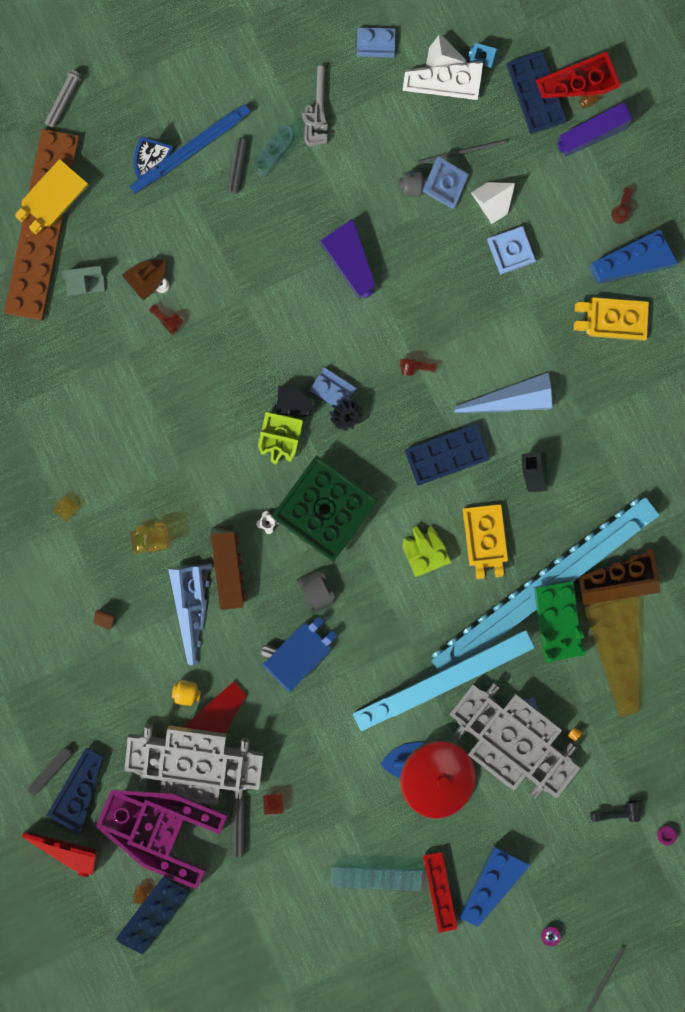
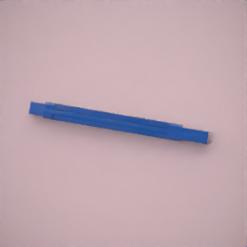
[129,104,250,194]

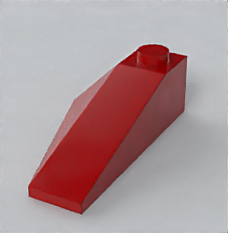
[536,52,621,98]
[183,681,247,734]
[22,831,100,877]

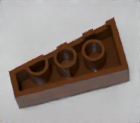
[211,525,247,610]
[579,548,660,605]

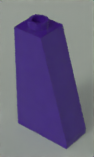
[557,102,632,157]
[320,219,375,300]

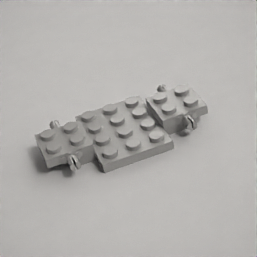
[449,683,581,799]
[124,725,264,805]

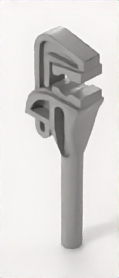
[302,66,327,147]

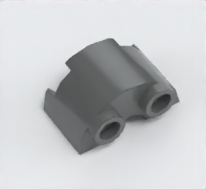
[297,570,335,614]

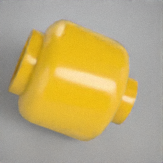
[171,679,201,706]

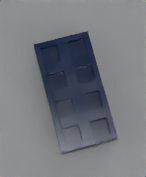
[506,51,567,135]
[404,424,490,486]
[116,876,191,955]

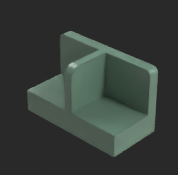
[63,266,105,296]

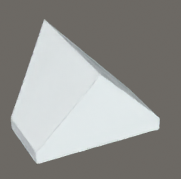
[425,34,466,68]
[471,182,515,224]

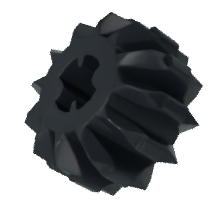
[329,398,363,431]

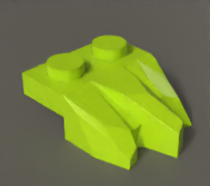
[258,411,303,465]
[402,525,451,578]

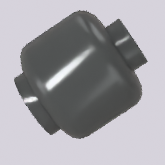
[399,171,426,196]

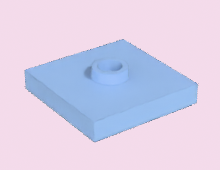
[487,226,536,275]

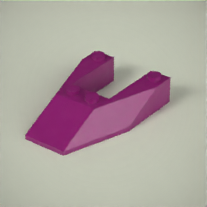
[96,790,228,889]

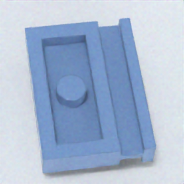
[357,28,395,58]
[309,367,356,406]

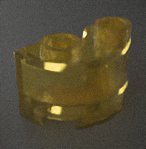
[130,522,171,554]

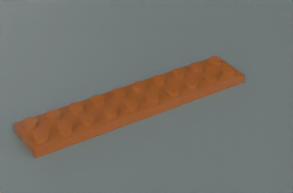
[4,129,79,321]

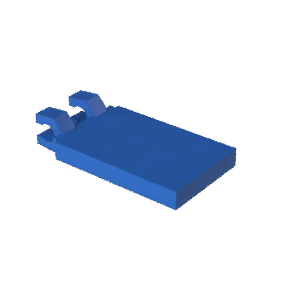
[262,616,338,692]

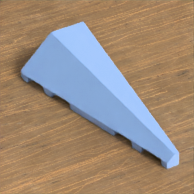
[454,373,552,413]
[169,563,212,665]

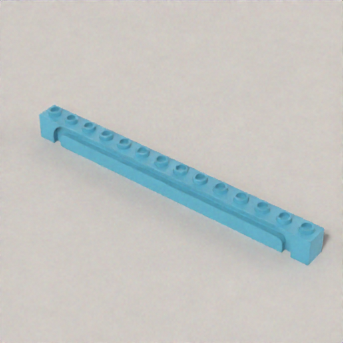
[431,497,660,671]

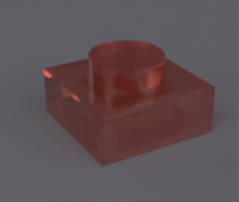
[263,793,284,815]

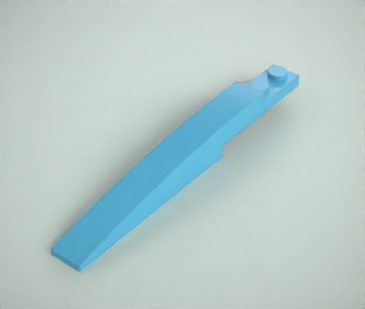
[353,630,535,731]

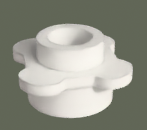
[256,511,279,534]

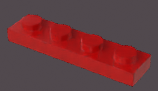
[422,851,458,933]

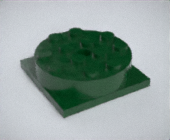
[271,455,379,562]

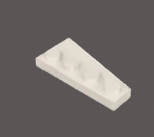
[403,61,483,100]

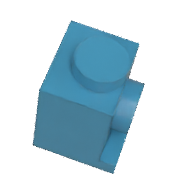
[469,43,500,68]

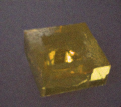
[52,495,80,522]

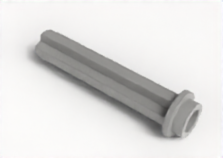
[45,70,81,127]

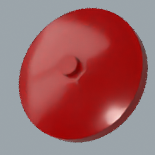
[400,740,475,819]

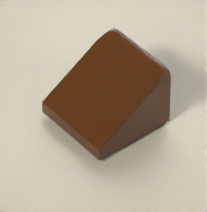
[93,610,116,630]

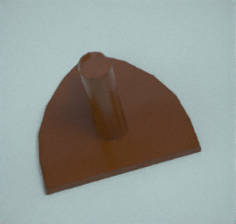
[122,259,167,301]

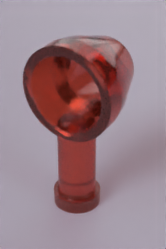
[611,188,633,224]
[149,304,183,335]
[400,359,436,376]

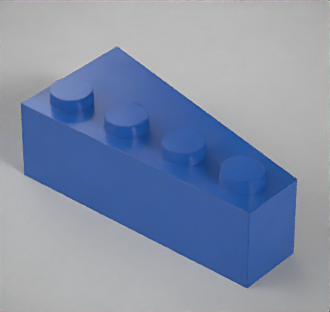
[589,230,677,284]
[459,845,530,927]

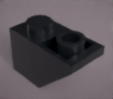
[277,386,316,416]
[522,453,548,492]

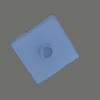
[422,157,469,208]

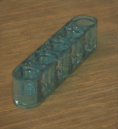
[329,866,425,891]

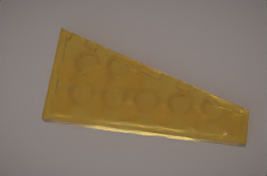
[584,596,639,718]

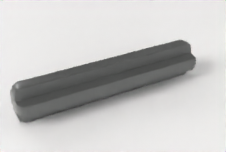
[228,138,247,194]
[27,747,72,795]
[233,799,244,857]

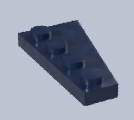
[47,747,103,835]

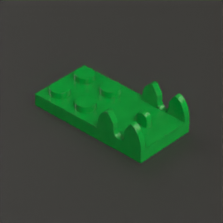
[534,580,586,663]

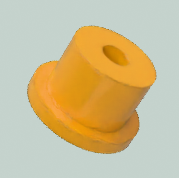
[568,727,584,743]

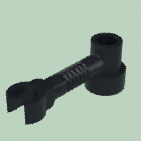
[590,800,642,822]

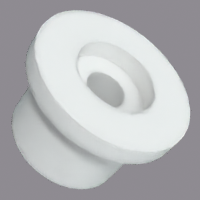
[156,278,169,293]

